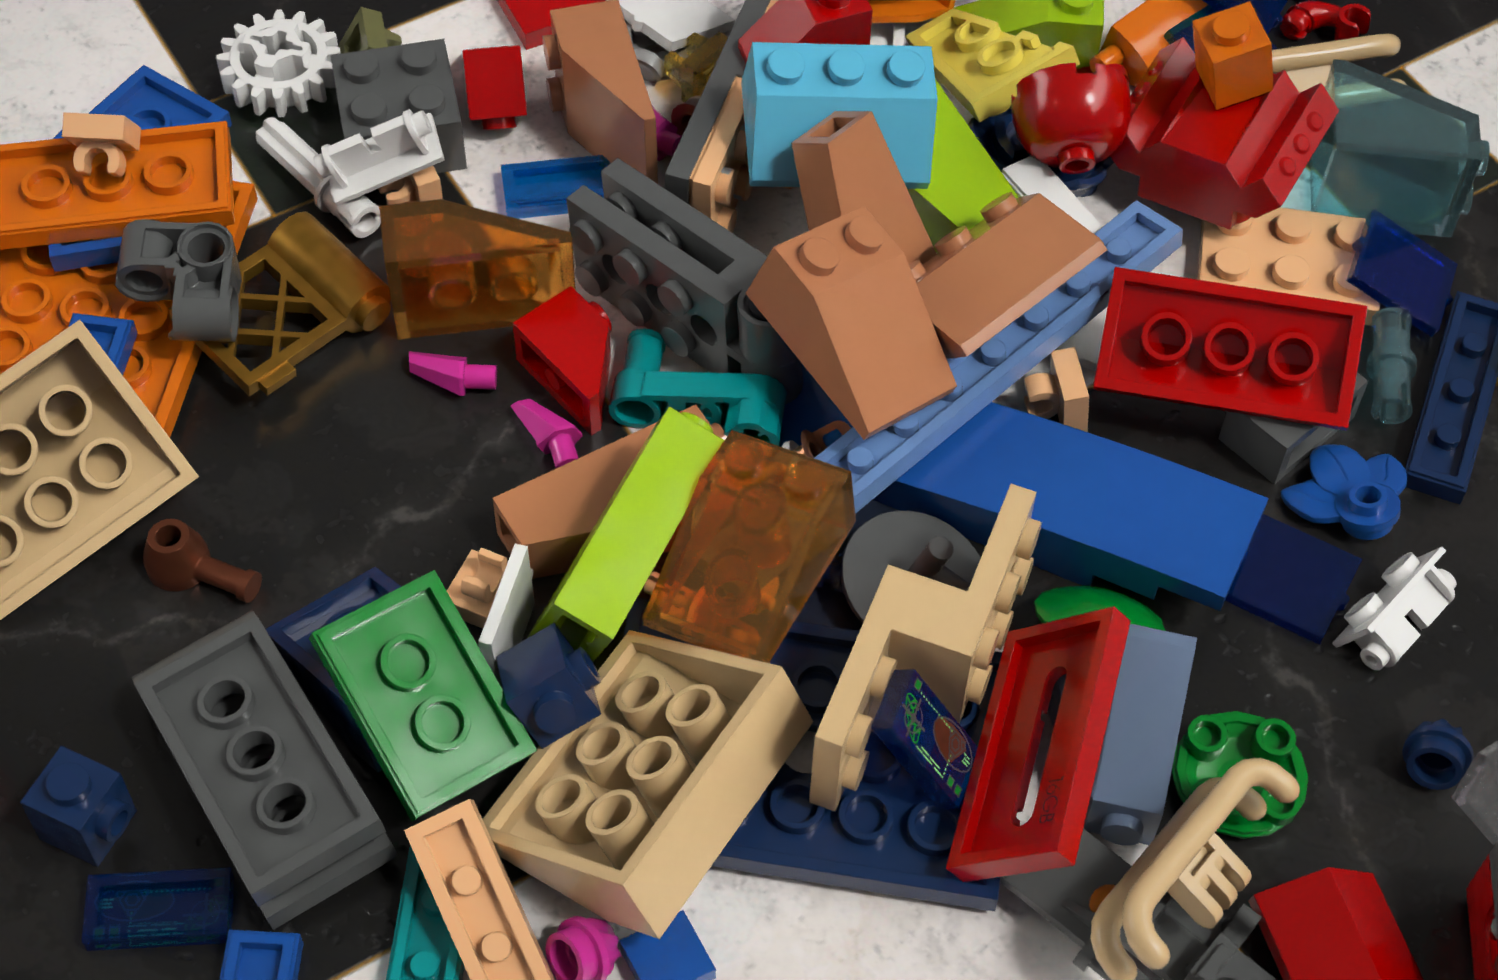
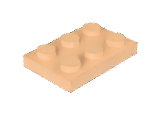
[1197,207,1381,326]

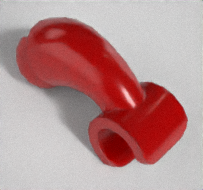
[1280,1,1371,40]

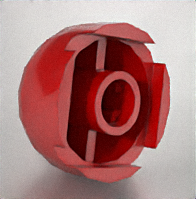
[1011,63,1131,174]

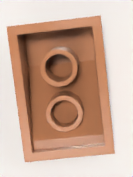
[542,0,658,184]
[745,205,957,440]

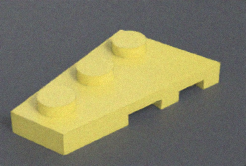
[905,8,1080,123]

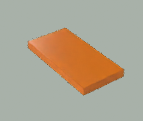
[0,121,235,250]

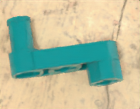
[608,328,787,458]

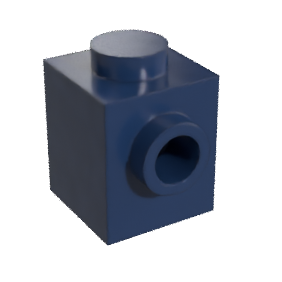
[496,623,601,749]
[20,745,137,867]

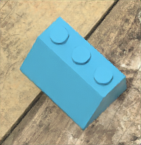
[741,42,938,189]

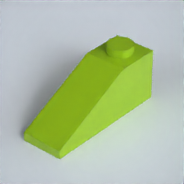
[932,0,1104,69]

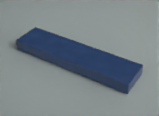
[1404,291,1498,505]

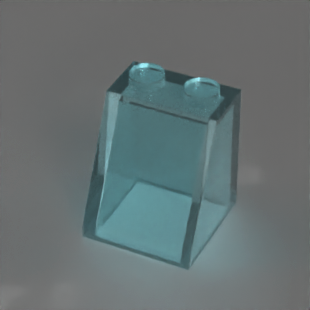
[1309,59,1490,237]

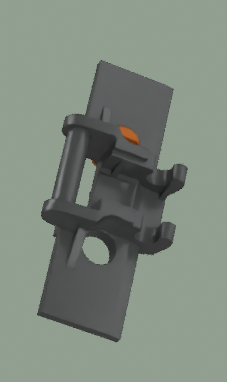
[1001,828,1277,980]

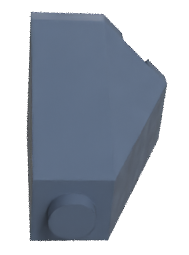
[1048,623,1197,846]

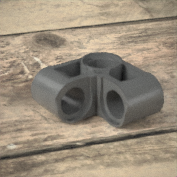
[115,219,242,342]

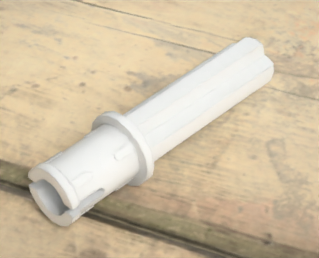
[255,117,383,238]

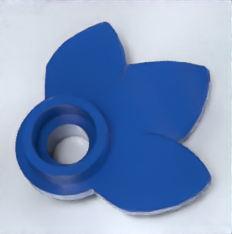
[1281,444,1407,540]

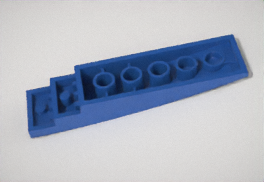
[766,365,1269,611]

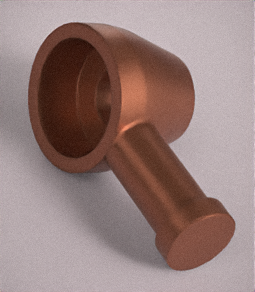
[143,519,262,603]

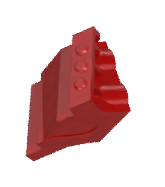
[1110,37,1339,230]

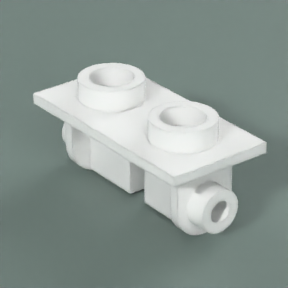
[313,109,445,206]
[1332,546,1457,671]

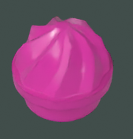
[546,916,621,980]

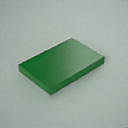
[309,570,537,822]

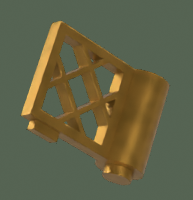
[169,211,392,397]

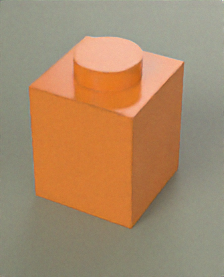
[1192,1,1273,110]

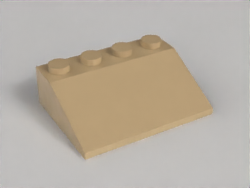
[0,319,199,620]
[483,630,813,939]

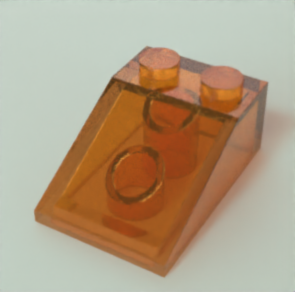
[379,199,576,340]
[642,430,856,663]

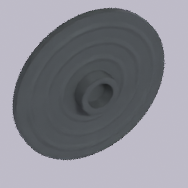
[840,511,981,624]

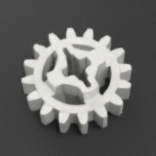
[216,9,341,117]

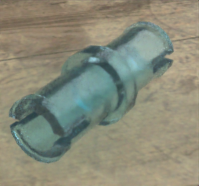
[1366,307,1417,424]

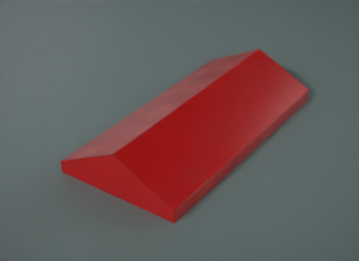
[1093,267,1368,431]
[1248,867,1424,980]

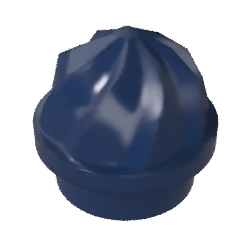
[1402,718,1474,790]

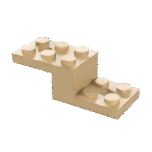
[809,484,1042,811]

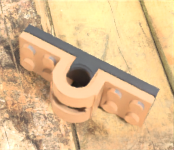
[665,0,795,233]

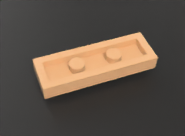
[404,799,555,980]

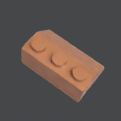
[909,192,1107,359]

